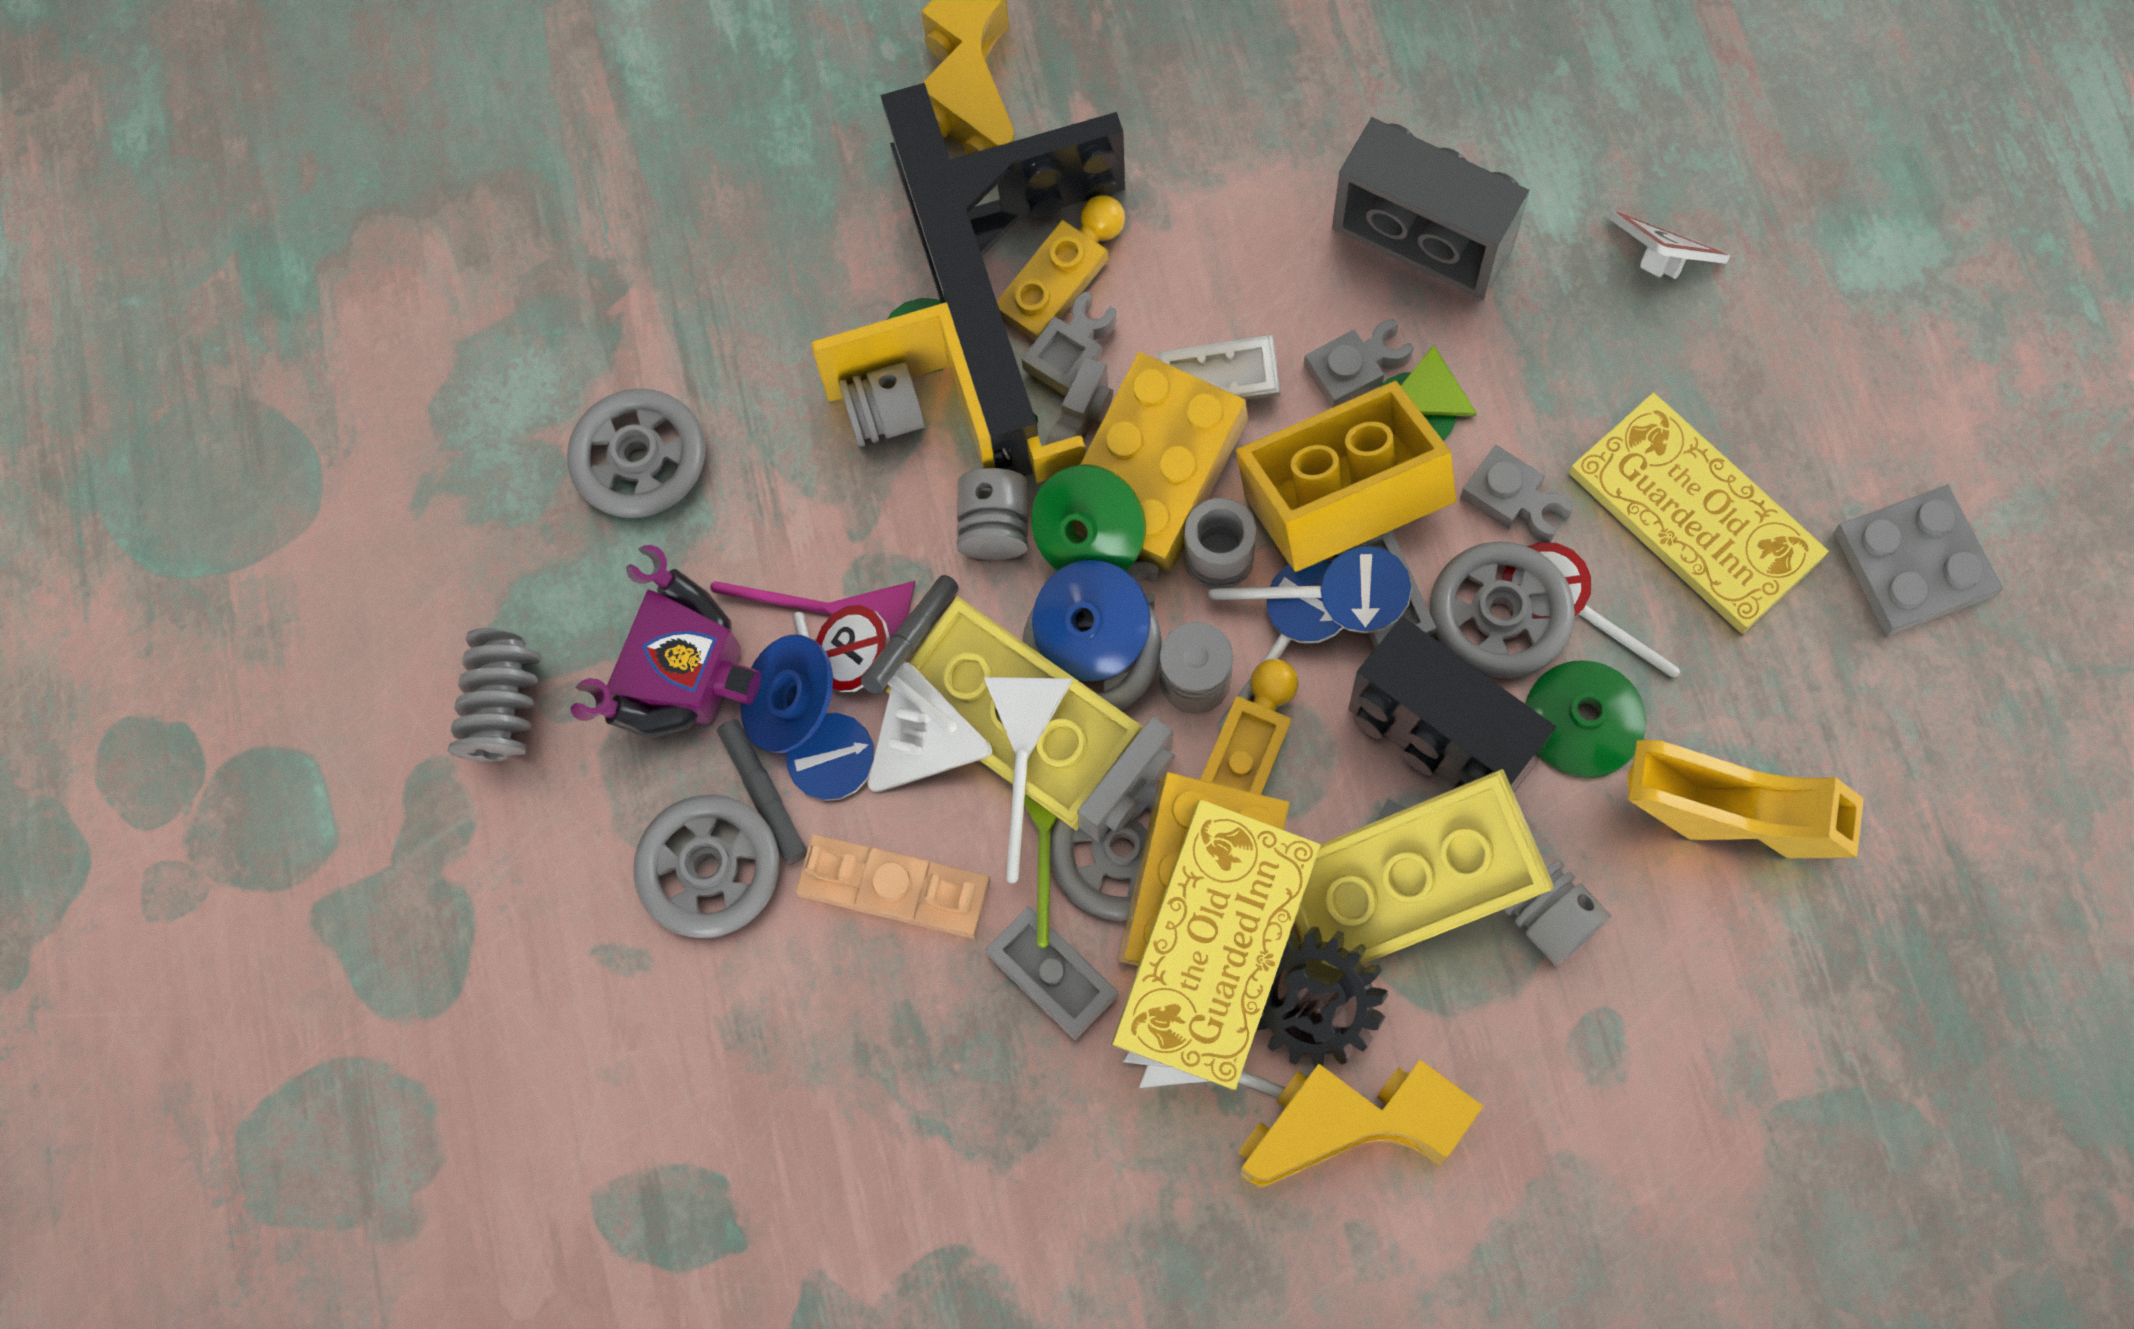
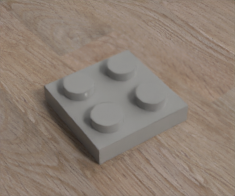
[1834,485,2003,637]

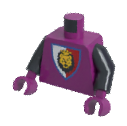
[570,545,761,739]

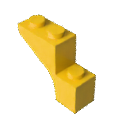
[921,0,1015,154]
[1627,740,1864,858]
[1238,1059,1484,1187]

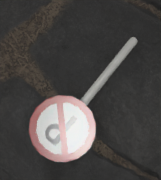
[1502,542,1680,678]
[815,605,957,733]

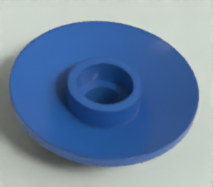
[1032,560,1151,681]
[741,635,833,753]

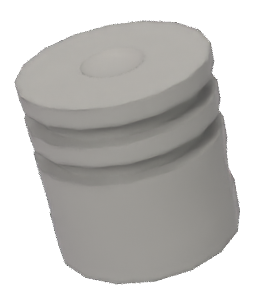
[838,361,925,447]
[957,468,1028,560]
[1184,497,1257,589]
[1159,622,1233,714]
[1504,860,1612,966]

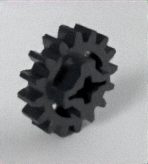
[1257,927,1388,1068]

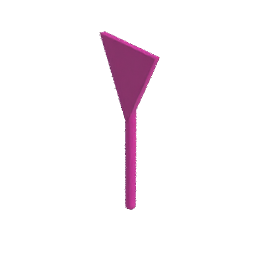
[710,581,915,638]

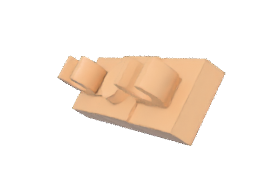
[795,834,991,939]

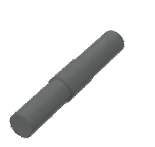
[861,575,959,694]
[717,719,807,864]

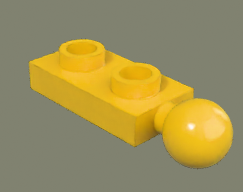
[997,195,1125,341]
[1200,659,1299,795]

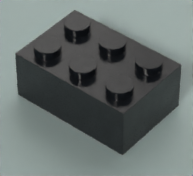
[1348,616,1556,793]

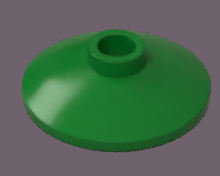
[1031,464,1146,571]
[1525,660,1646,778]

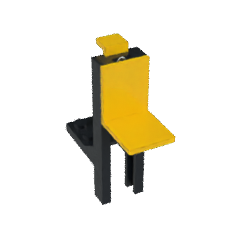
[811,83,1125,483]

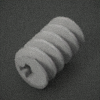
[447,628,541,762]

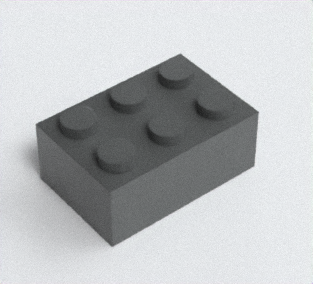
[1332,117,1530,300]

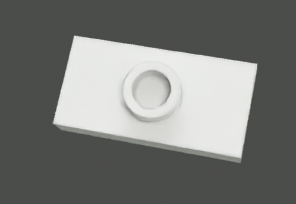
[1157,335,1281,401]

